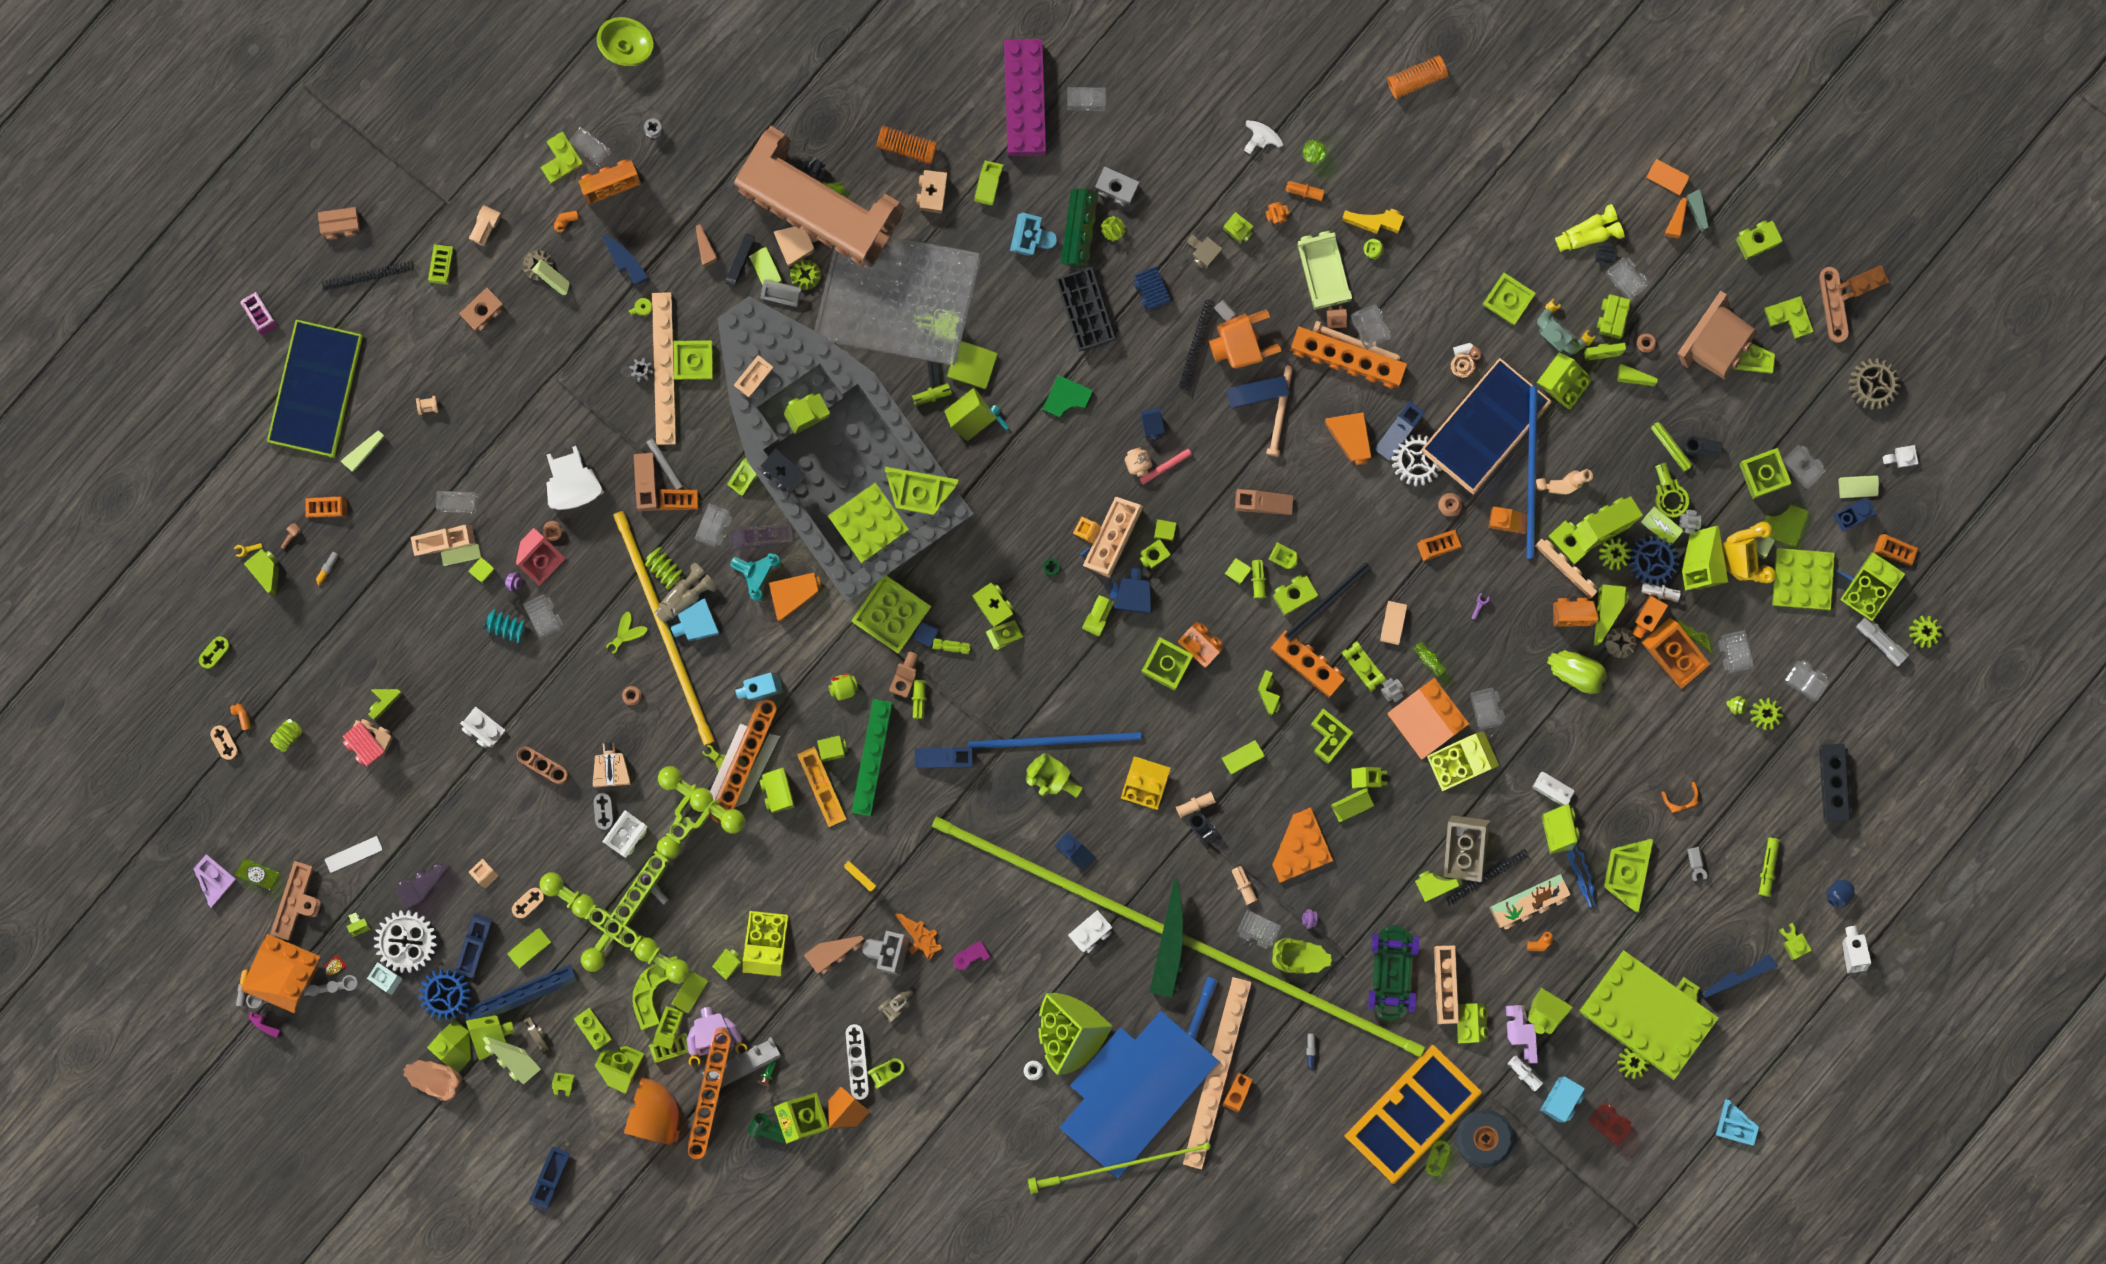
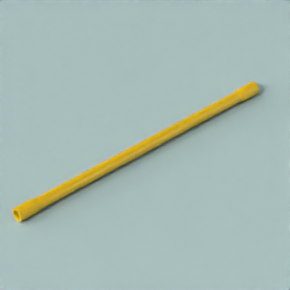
[613,511,715,746]

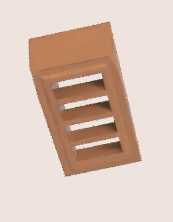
[696,224,717,267]

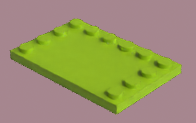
[1579,950,1719,1080]

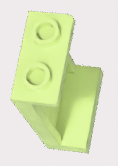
[1297,231,1352,310]

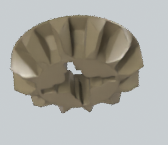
[522,250,553,280]
[1605,627,1637,658]

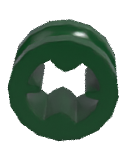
[1043,558,1060,577]

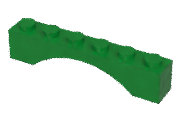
[852,699,893,817]

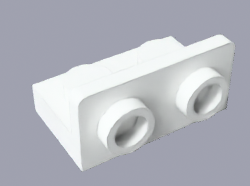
[460,707,506,749]
[1532,772,1574,806]
[1068,910,1112,953]

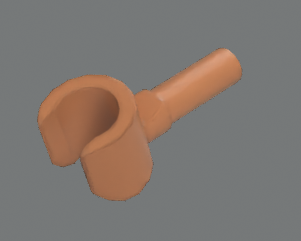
[281,524,300,549]

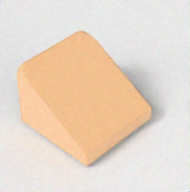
[469,859,498,889]

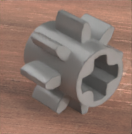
[629,358,653,382]
[1679,510,1701,534]
[1381,678,1405,702]

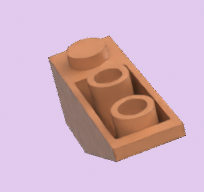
[634,453,658,512]
[1235,489,1293,515]
[804,936,864,975]

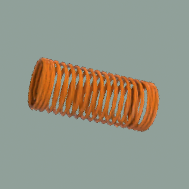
[1387,55,1449,99]
[876,125,938,165]

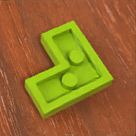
[540,131,583,184]
[1764,296,1813,339]

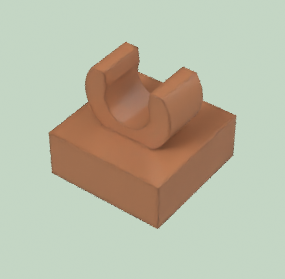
[1327,306,1347,329]

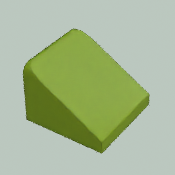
[1154,519,1176,542]
[468,557,495,584]
[1225,559,1252,585]

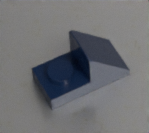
[1054,831,1096,871]

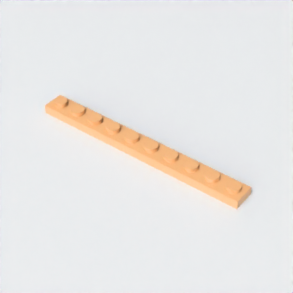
[1183,977,1251,1169]

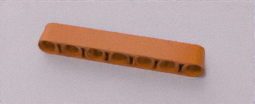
[710,700,776,823]
[688,1027,731,1159]

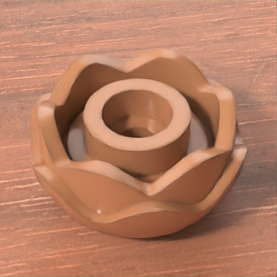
[1438,493,1462,517]

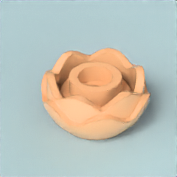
[1451,354,1475,378]

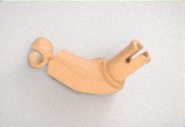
[1536,469,1593,495]

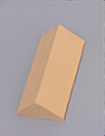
[1083,497,1143,578]

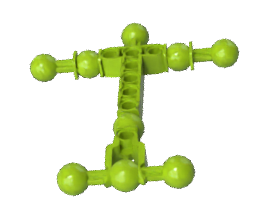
[540,766,745,984]

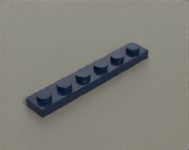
[463,964,577,1021]

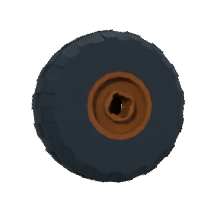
[1456,1109,1514,1168]

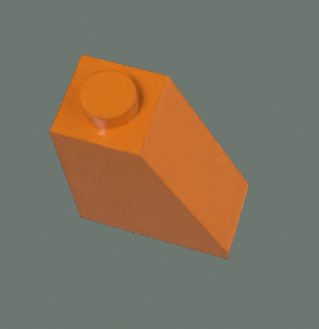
[1325,413,1371,465]
[769,573,821,622]

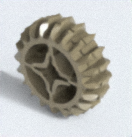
[1849,358,1901,410]

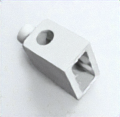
[1842,926,1871,974]

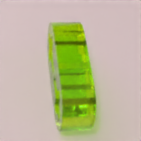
[1425,1141,1450,1176]

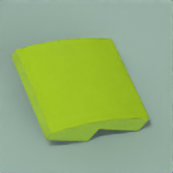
[947,341,998,389]

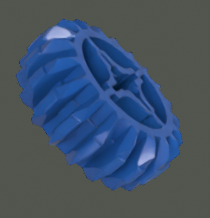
[418,969,471,1021]

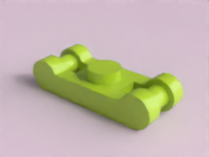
[1341,641,1387,692]

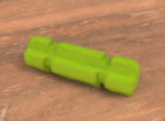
[933,639,971,654]

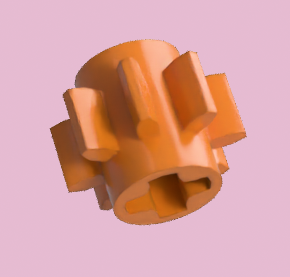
[1266,202,1290,224]

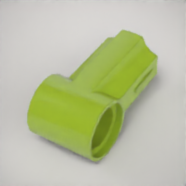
[1082,595,1114,636]

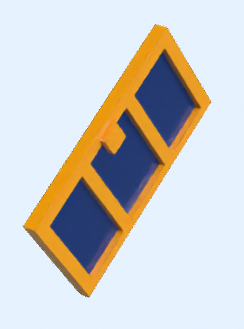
[1344,1045,1482,1185]

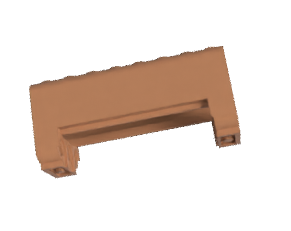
[734,126,906,267]

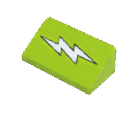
[1641,507,1683,545]

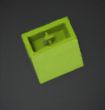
[1537,352,1593,409]

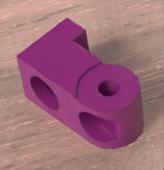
[953,940,991,970]

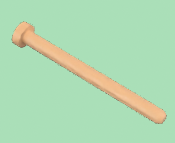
[1313,321,1400,361]
[1266,365,1292,457]

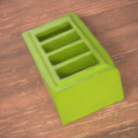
[428,244,453,285]
[1617,364,1658,386]
[653,1006,684,1049]
[649,1033,689,1064]

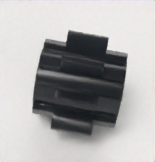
[802,157,825,180]
[1595,243,1617,267]

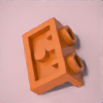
[1177,622,1224,668]

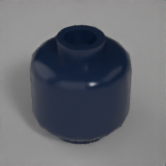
[1826,879,1855,908]

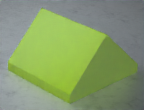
[945,388,997,441]

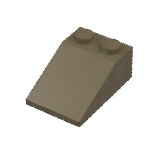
[1443,815,1490,882]

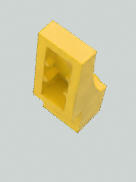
[1342,209,1404,234]

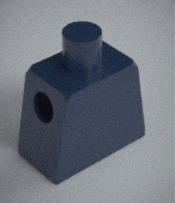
[1114,568,1151,614]

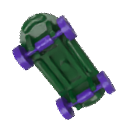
[1368,925,1419,1021]

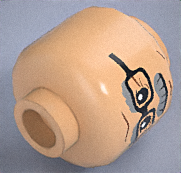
[1125,447,1152,477]

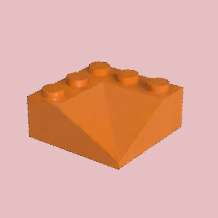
[241,934,320,1013]

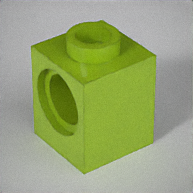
[1140,539,1170,570]

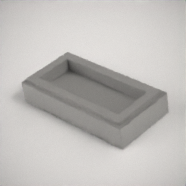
[761,279,802,307]

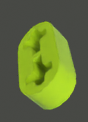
[199,636,230,669]

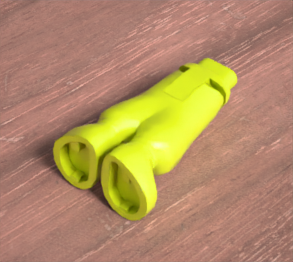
[1555,204,1625,252]

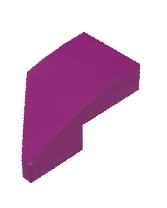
[249,1012,282,1038]

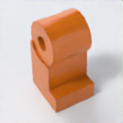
[1222,1073,1253,1113]

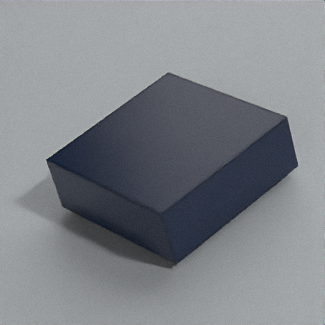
[913,622,938,647]

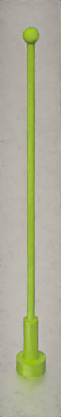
[1028,1142,1211,1194]

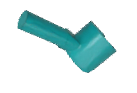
[991,405,1009,430]

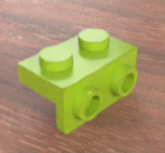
[1457,1003,1489,1043]

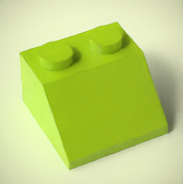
[244,549,279,597]
[760,768,795,813]

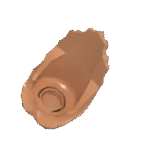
[403,1060,462,1101]

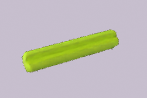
[1651,422,1692,472]

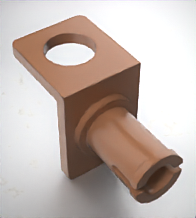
[889,652,919,698]

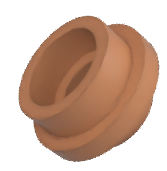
[1637,334,1656,353]
[622,686,642,705]

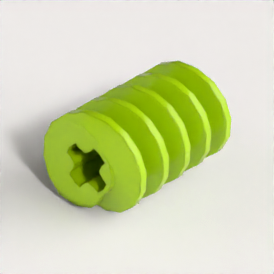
[645,547,685,590]

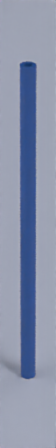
[1527,386,1538,558]
[968,732,1141,749]

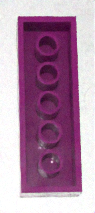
[1004,39,1046,157]

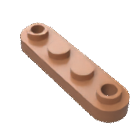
[1819,267,1848,343]

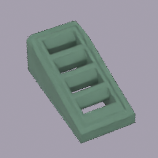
[1686,189,1708,232]

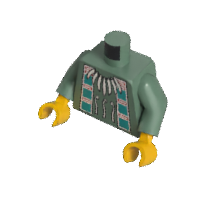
[1537,299,1595,355]

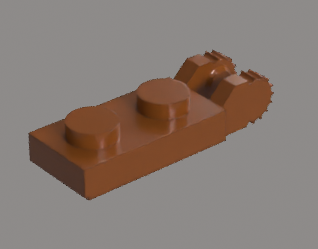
[1836,265,1889,301]

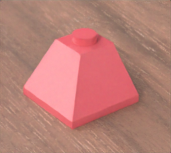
[516,528,566,586]

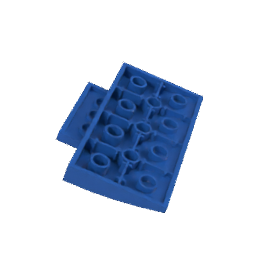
[1060,1010,1219,1178]

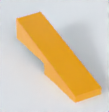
[797,747,846,827]

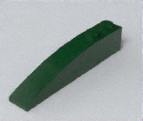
[1149,878,1184,998]

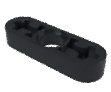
[725,233,755,287]

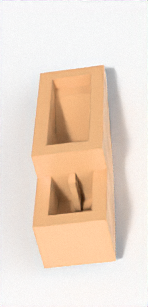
[411,525,475,556]

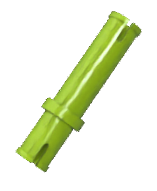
[1758,838,1780,897]

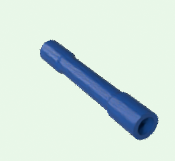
[1187,977,1218,1040]

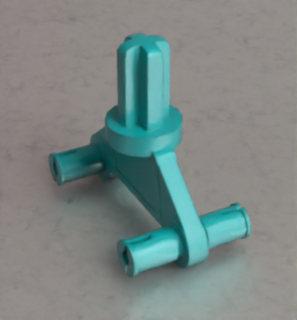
[730,553,782,602]

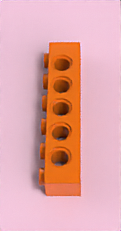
[1290,326,1407,389]

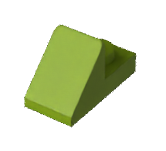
[727,458,758,496]
[986,620,1023,650]
[368,689,403,721]

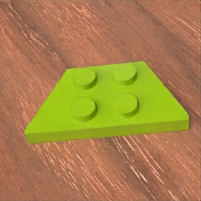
[885,467,959,515]
[1604,839,1653,912]

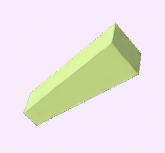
[341,431,385,473]

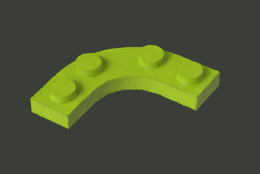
[633,956,678,1030]

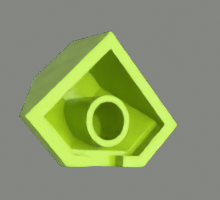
[427,1019,471,1073]
[595,1046,644,1093]

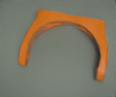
[1661,782,1699,813]

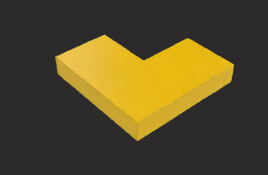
[844,861,877,893]

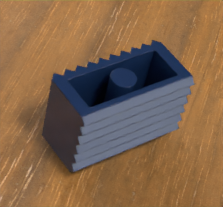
[1133,266,1171,312]

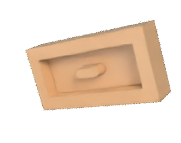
[734,355,773,398]

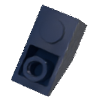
[1833,497,1876,532]

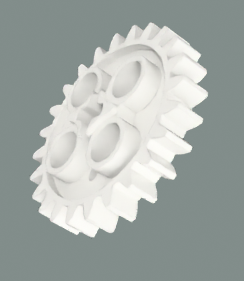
[374,910,437,973]

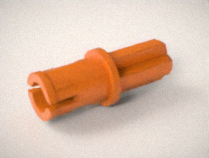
[1286,181,1324,201]

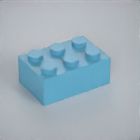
[1540,1076,1585,1123]

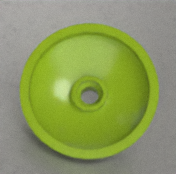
[597,17,653,66]

